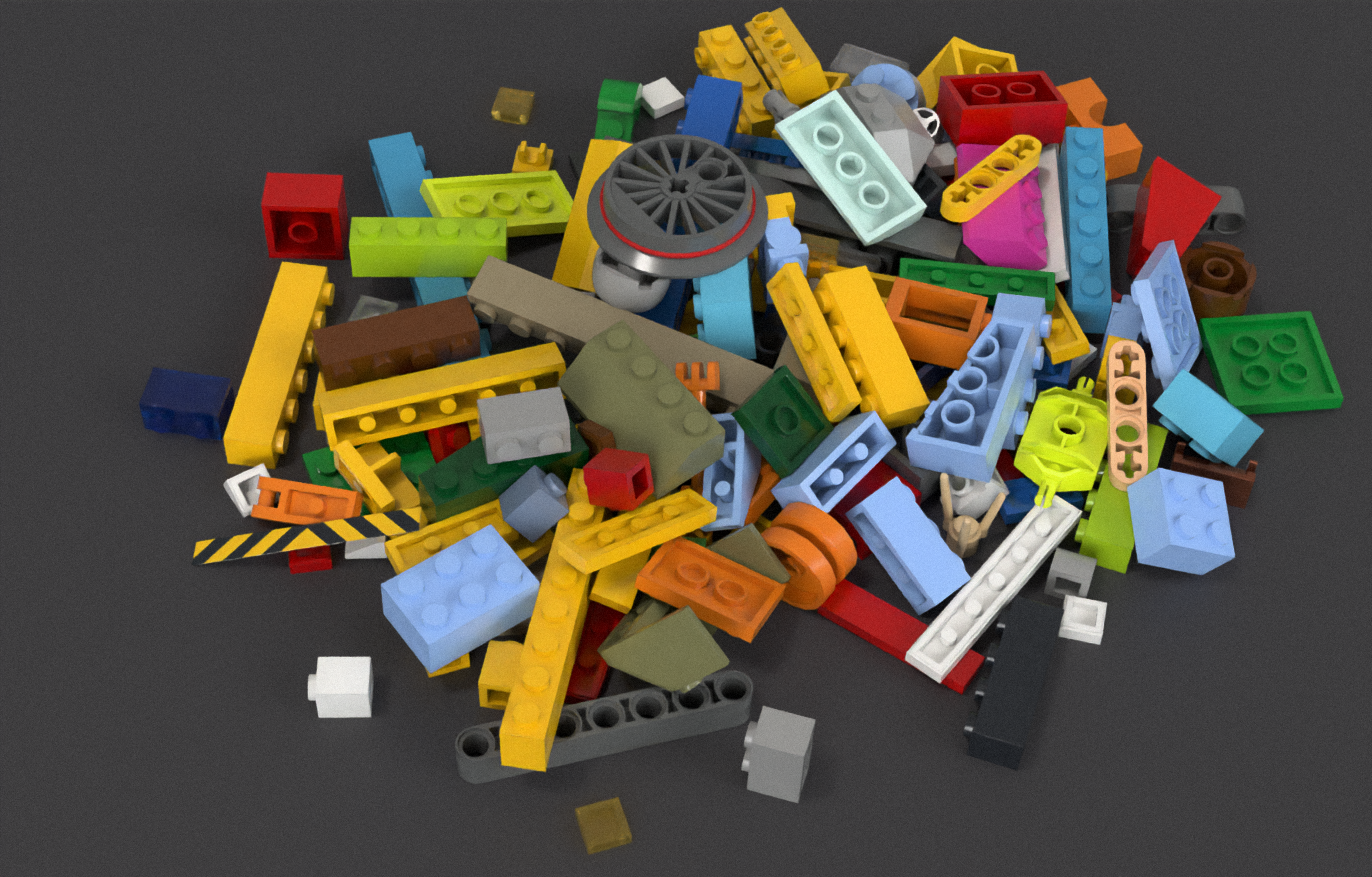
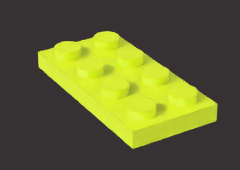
[419,170,574,237]

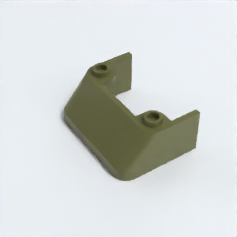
[597,523,791,693]

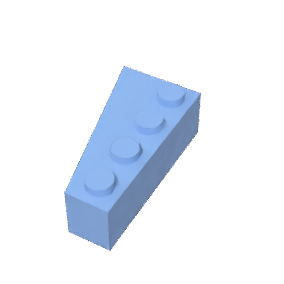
[905,315,1037,483]

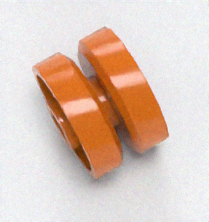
[761,502,857,610]

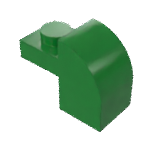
[594,78,643,142]

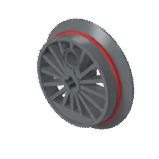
[587,134,768,279]

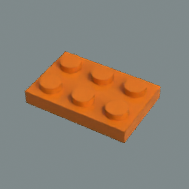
[634,536,786,643]

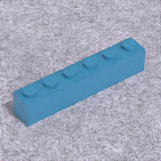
[1060,127,1112,334]

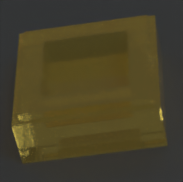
[492,87,535,125]
[575,797,632,855]

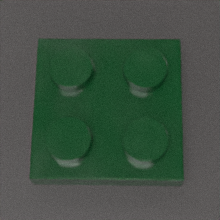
[731,364,835,479]

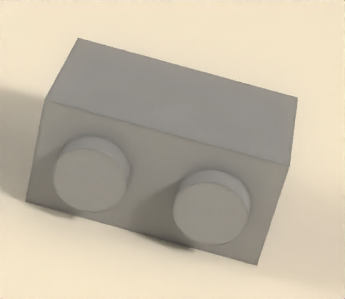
[477,387,571,464]
[741,706,816,803]

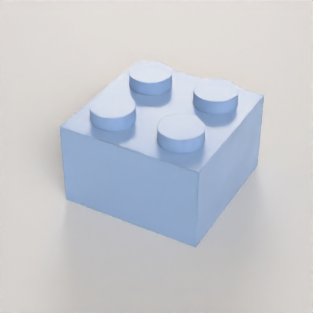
[1127,468,1235,575]

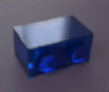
[139,367,235,440]

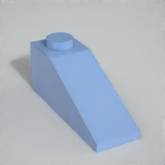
[701,412,761,532]

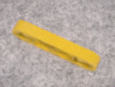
[940,135,1042,223]

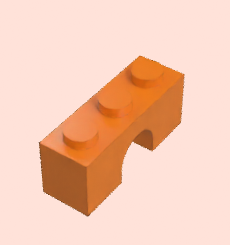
[1056,77,1143,181]

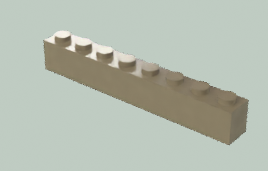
[467,255,775,414]

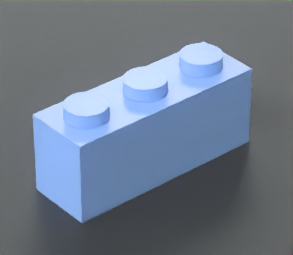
[771,410,897,513]
[845,476,971,616]

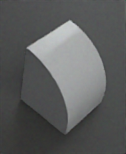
[1044,547,1097,599]

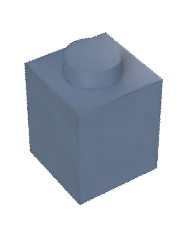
[499,465,569,543]

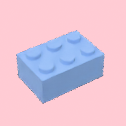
[381,524,539,674]

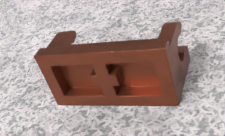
[1170,441,1258,509]

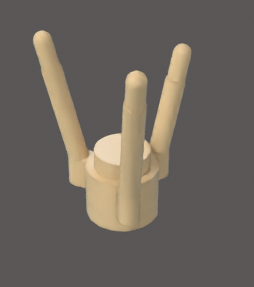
[940,473,1006,559]

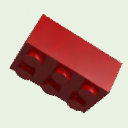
[936,71,1068,147]

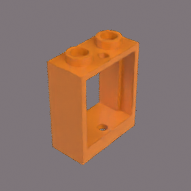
[886,277,992,370]

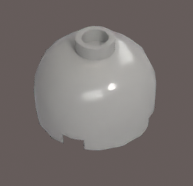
[592,247,672,313]

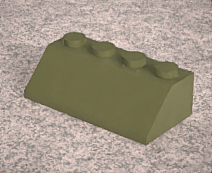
[557,319,725,500]

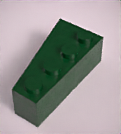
[418,416,589,525]

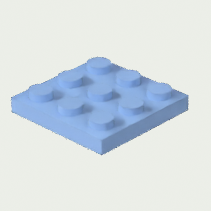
[1131,240,1203,391]

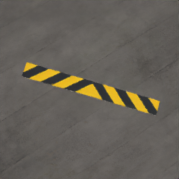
[192,507,422,566]

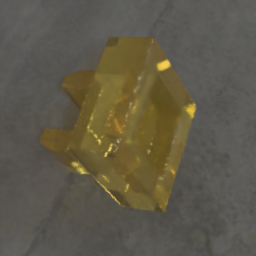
[801,232,840,278]

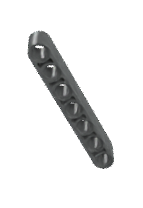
[455,670,753,784]

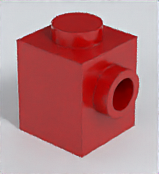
[583,447,654,511]

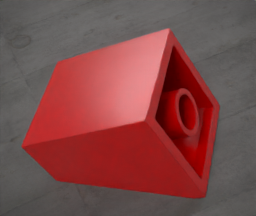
[1126,156,1222,281]

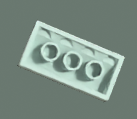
[774,90,927,246]

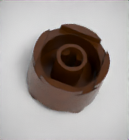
[1180,241,1257,324]

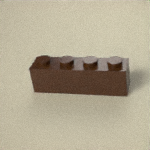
[311,295,481,392]

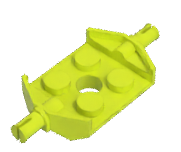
[1013,377,1108,508]

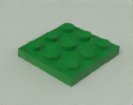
[1198,311,1344,415]

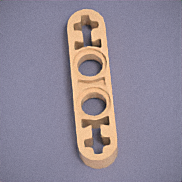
[1106,340,1148,492]

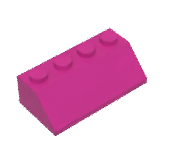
[956,144,1048,271]

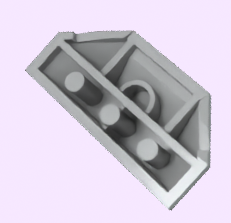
[820,83,935,187]

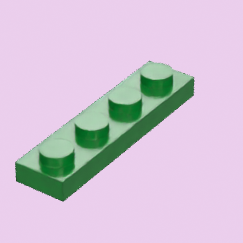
[898,258,1055,311]

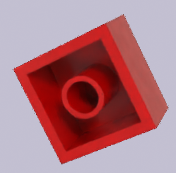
[261,172,349,260]

